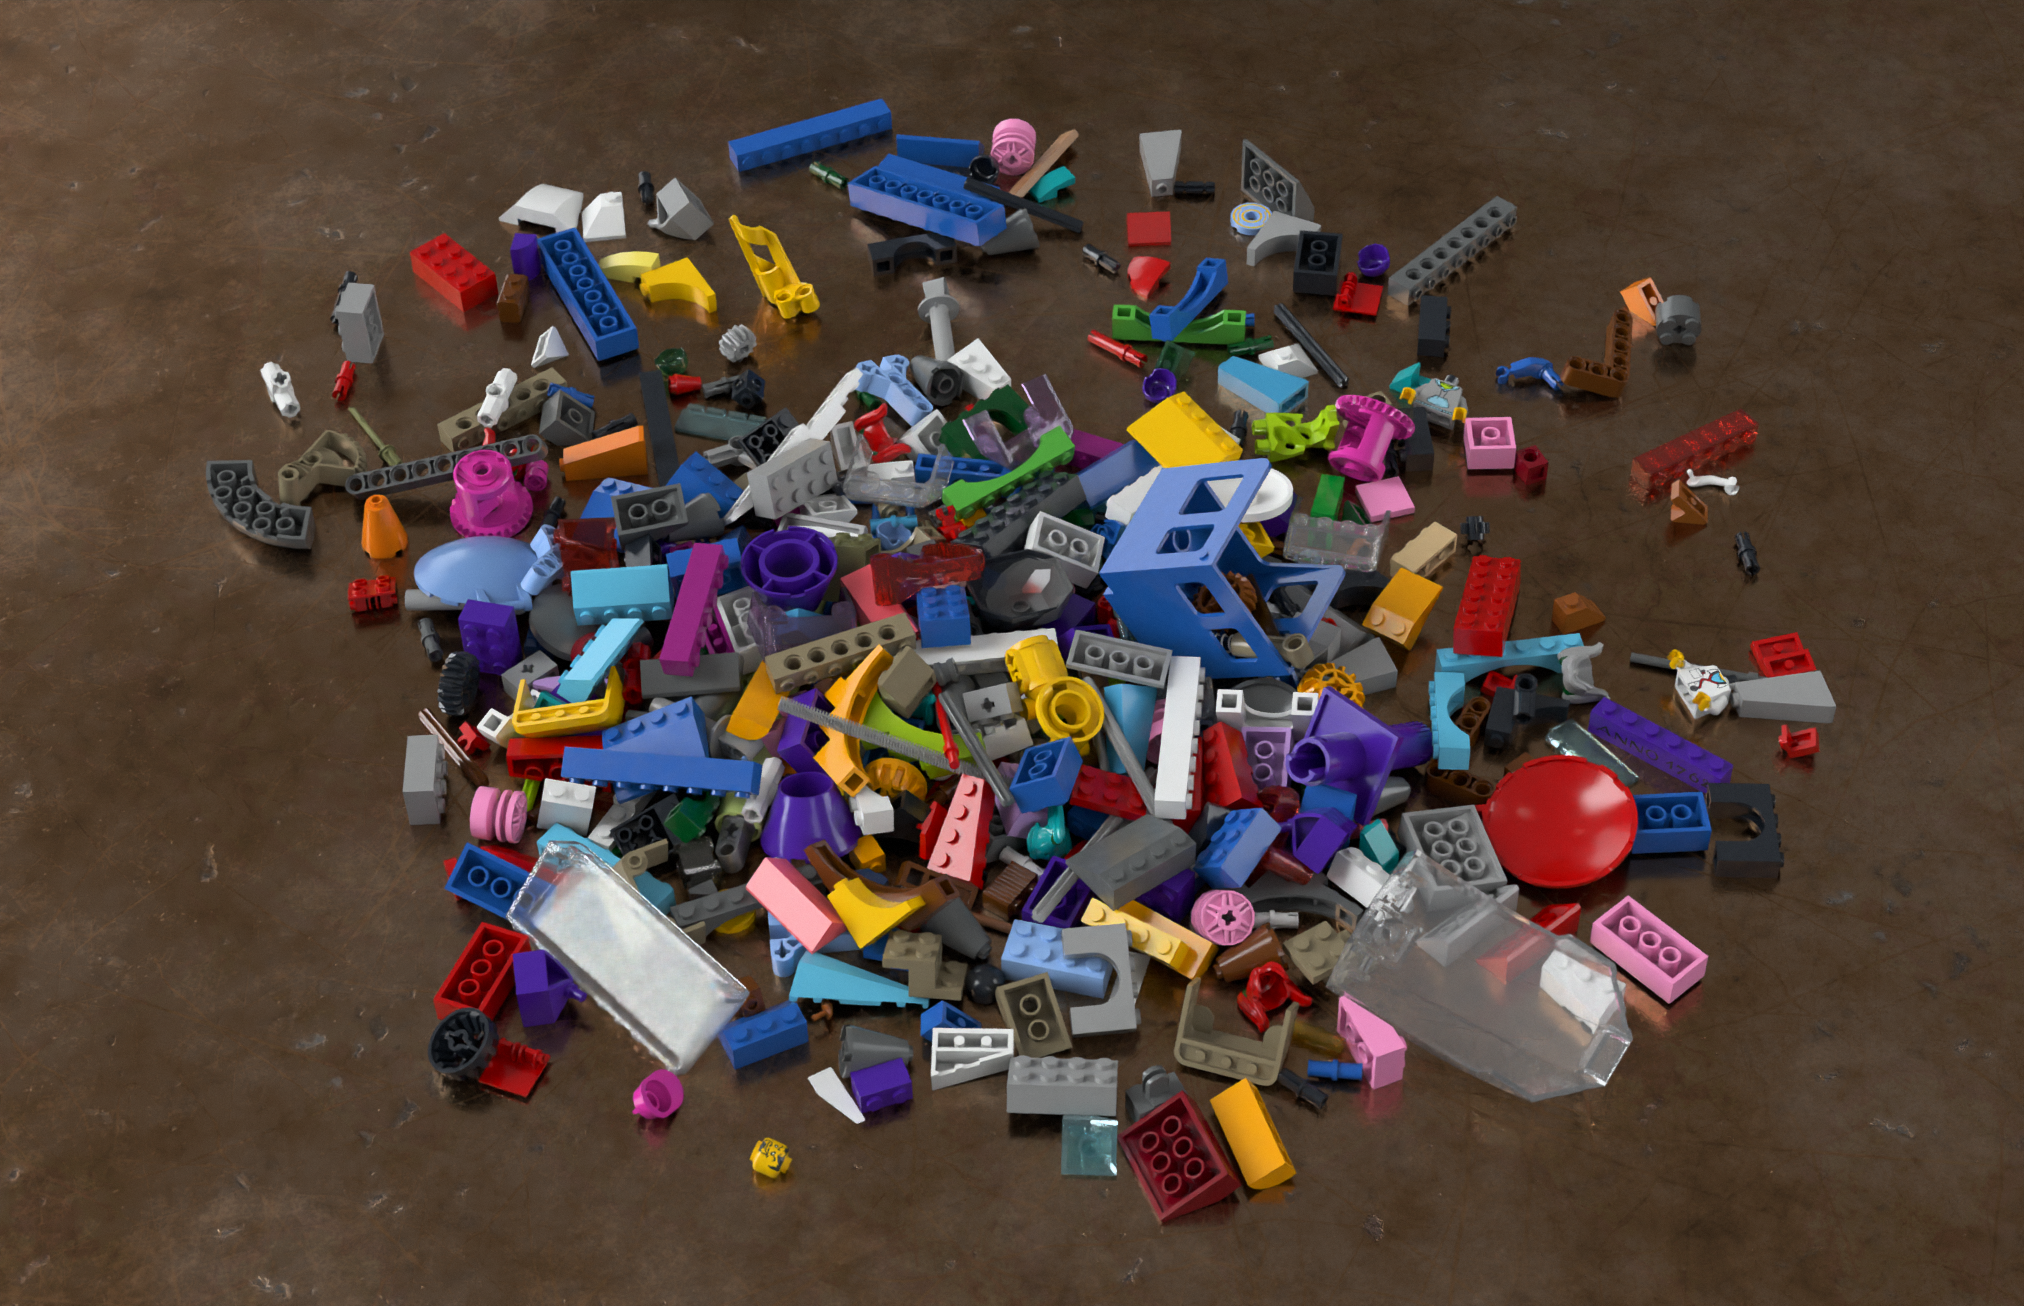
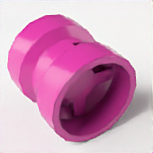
[524,460,549,491]

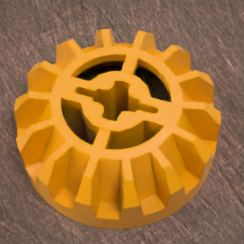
[1297,663,1365,708]
[864,758,927,801]

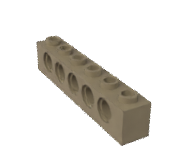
[437,367,567,452]
[765,612,916,694]

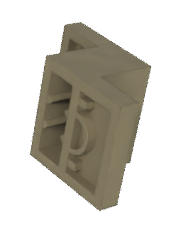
[1282,921,1376,993]
[882,930,968,1000]

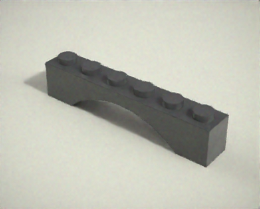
[670,864,826,937]

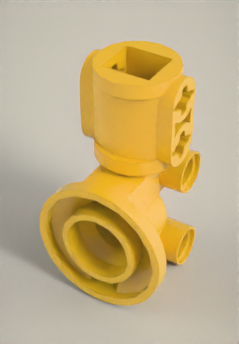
[1005,635,1104,757]

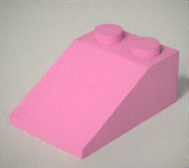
[1337,996,1407,1090]

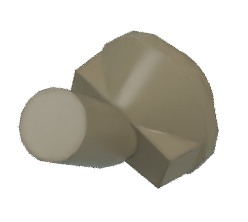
[874,498,901,519]

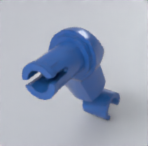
[1496,357,1564,391]

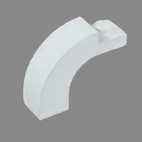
[477,689,540,748]

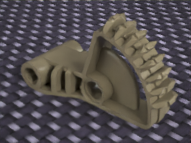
[278,430,368,506]

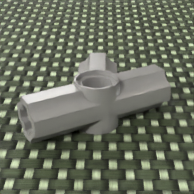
[703,436,757,469]

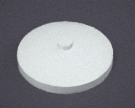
[1207,468,1293,522]

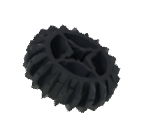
[437,651,481,717]

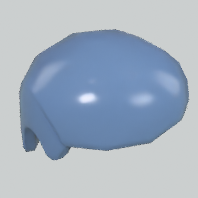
[876,521,912,551]

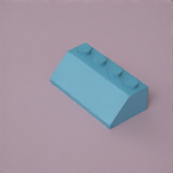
[571,564,674,626]
[557,618,644,703]

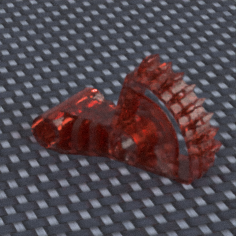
[870,543,985,606]
[1257,785,1314,885]

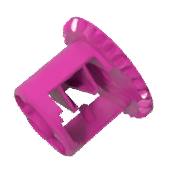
[1328,395,1415,482]
[450,450,533,538]

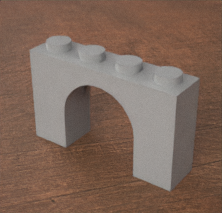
[1061,923,1141,1038]

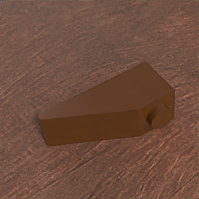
[893,861,979,911]

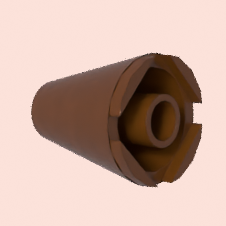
[1213,922,1289,982]

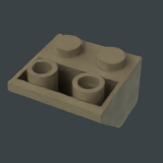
[877,646,937,719]

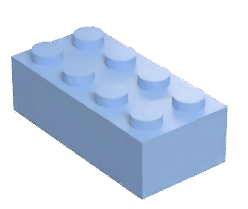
[1001,919,1113,999]

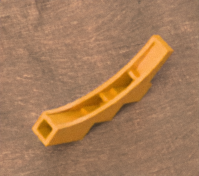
[813,645,894,798]

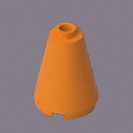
[361,495,408,559]

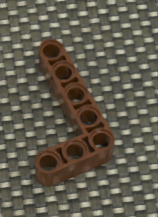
[1560,309,1633,398]
[1424,697,1494,806]

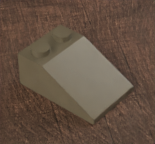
[995,972,1072,1058]

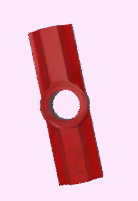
[622,642,651,704]

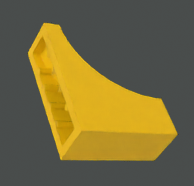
[639,257,717,313]
[827,877,925,949]

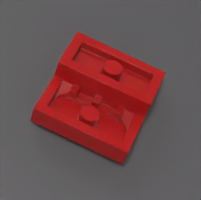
[1750,632,1816,678]

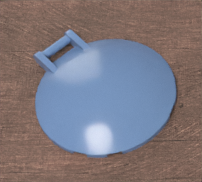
[414,536,557,612]

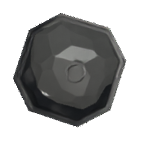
[966,549,1074,632]

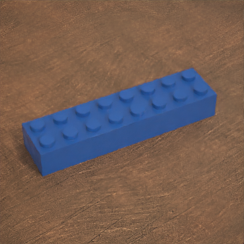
[848,166,1007,246]
[537,227,639,361]

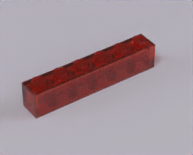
[1631,408,1759,491]

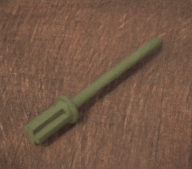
[348,407,403,466]

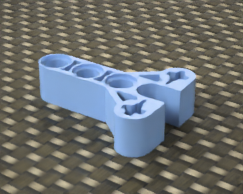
[855,355,933,426]
[521,524,598,595]
[768,911,864,977]

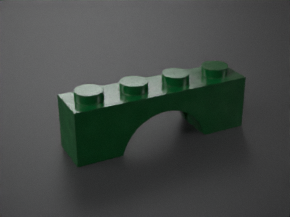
[663,791,722,844]

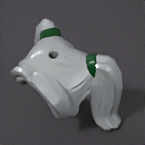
[1557,642,1610,704]

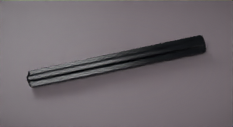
[964,178,1084,233]
[1274,303,1349,388]

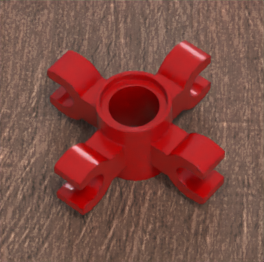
[936,505,968,547]

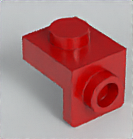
[1779,725,1819,759]

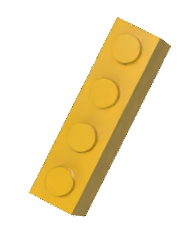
[1081,898,1190,970]

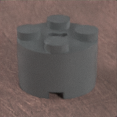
[1655,295,1702,345]

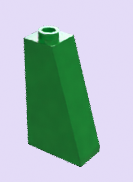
[1308,474,1345,550]

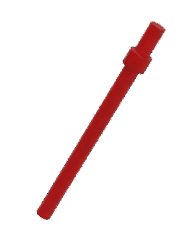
[931,678,960,769]

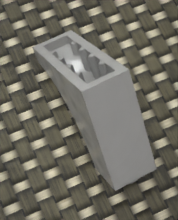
[1247,211,1321,267]

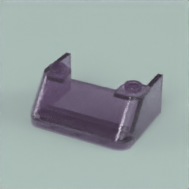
[962,374,1074,471]
[747,587,857,663]

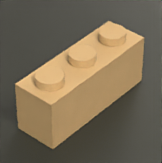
[1390,522,1457,578]

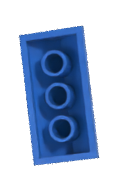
[896,134,984,167]
[1075,439,1160,510]
[444,842,559,933]

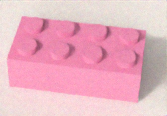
[1590,896,1708,1004]

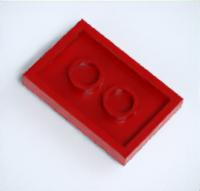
[1069,765,1147,821]

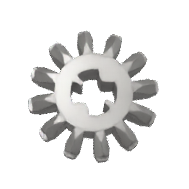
[719,324,757,363]

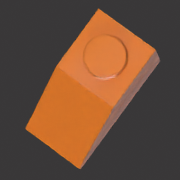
[1620,277,1664,326]

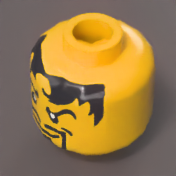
[749,1138,792,1178]

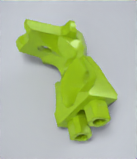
[1252,405,1340,462]

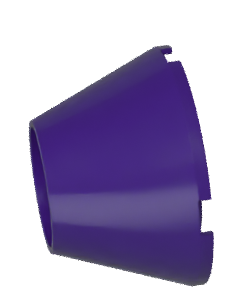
[741,526,838,615]
[760,772,862,864]

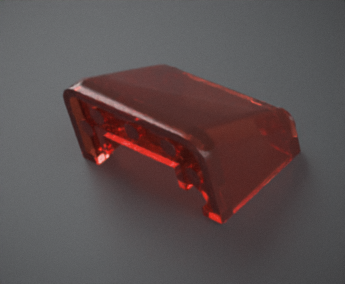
[553,517,620,597]

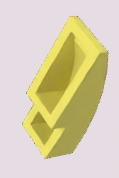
[598,252,660,283]

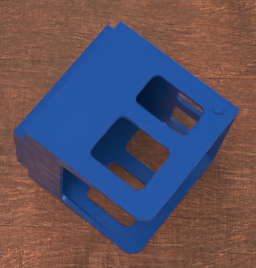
[1099,458,1346,679]

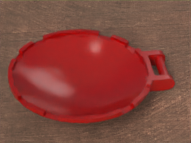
[1474,755,1638,889]

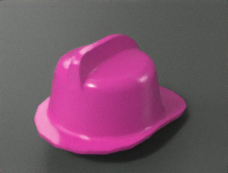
[632,1069,684,1120]

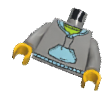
[1399,375,1468,430]

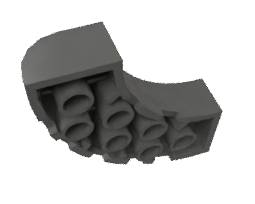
[206,460,316,549]

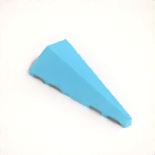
[789,950,931,1008]

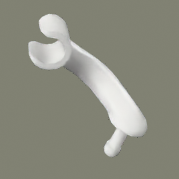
[1687,469,1740,495]

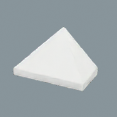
[531,326,569,368]

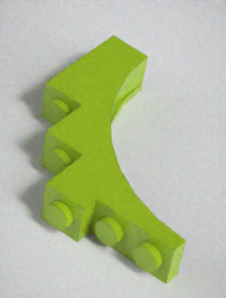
[859,691,987,779]

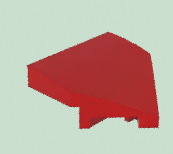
[916,801,948,860]

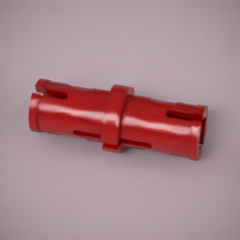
[332,361,356,401]

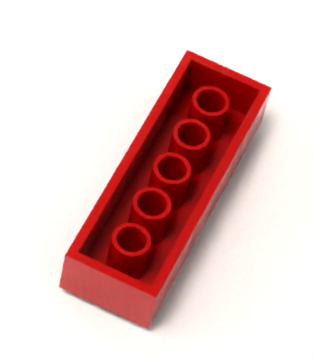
[1453,555,1521,657]

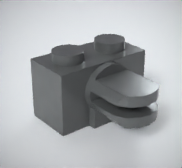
[1125,1065,1187,1123]

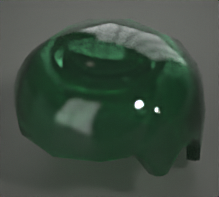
[654,348,688,377]

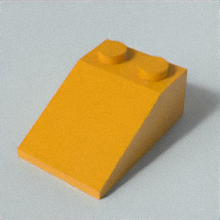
[1362,567,1443,651]

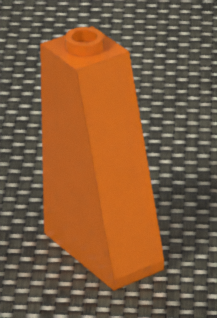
[559,426,648,481]

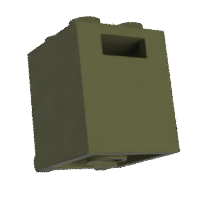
[822,532,881,603]

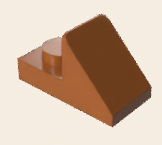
[1671,480,1708,525]

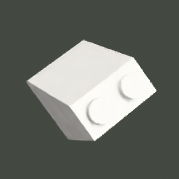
[537,778,596,836]

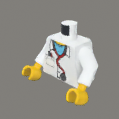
[1667,649,1738,719]

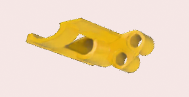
[729,215,820,319]

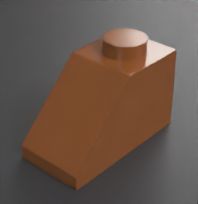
[1552,592,1606,635]

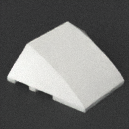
[499,184,584,233]

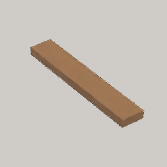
[999,129,1079,209]

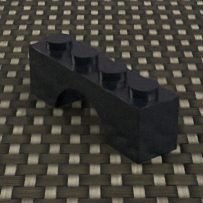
[867,232,957,276]

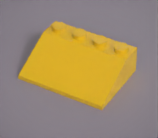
[1127,392,1243,468]

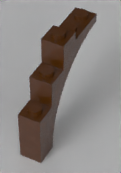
[804,839,961,932]

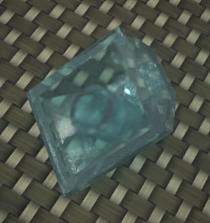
[1061,1115,1118,1176]

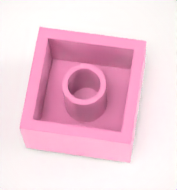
[1464,417,1516,469]

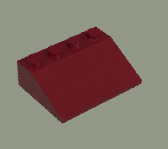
[1116,1090,1242,1222]

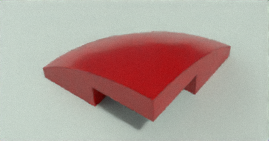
[1127,256,1171,299]

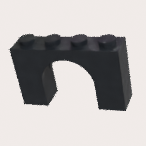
[1705,783,1784,878]

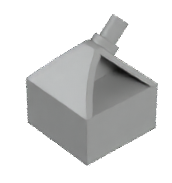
[648,178,714,240]
[1284,612,1341,680]

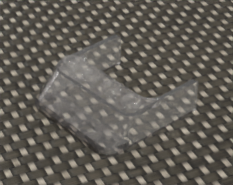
[1283,497,1391,572]

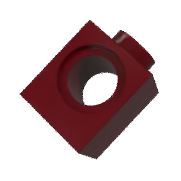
[1513,445,1549,485]

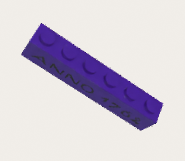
[1588,697,1733,794]

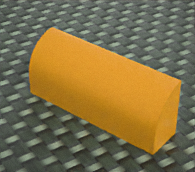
[725,660,791,740]
[1119,900,1219,980]
[1210,1078,1297,1189]

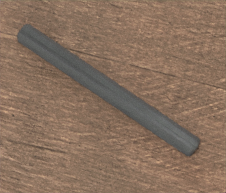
[938,690,1015,807]

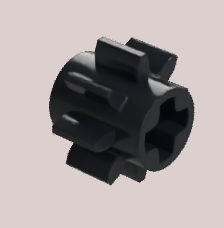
[744,506,773,529]
[1460,516,1490,540]

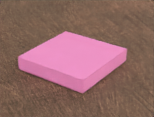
[1355,476,1415,522]

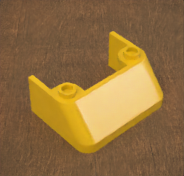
[512,666,625,738]

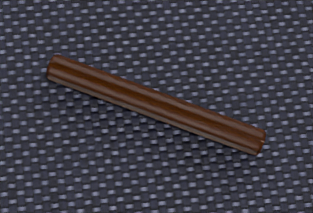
[418,708,489,788]

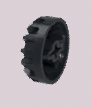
[428,1007,499,1081]

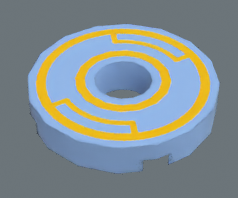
[1231,203,1272,235]

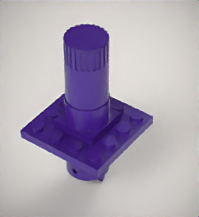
[1285,686,1433,826]

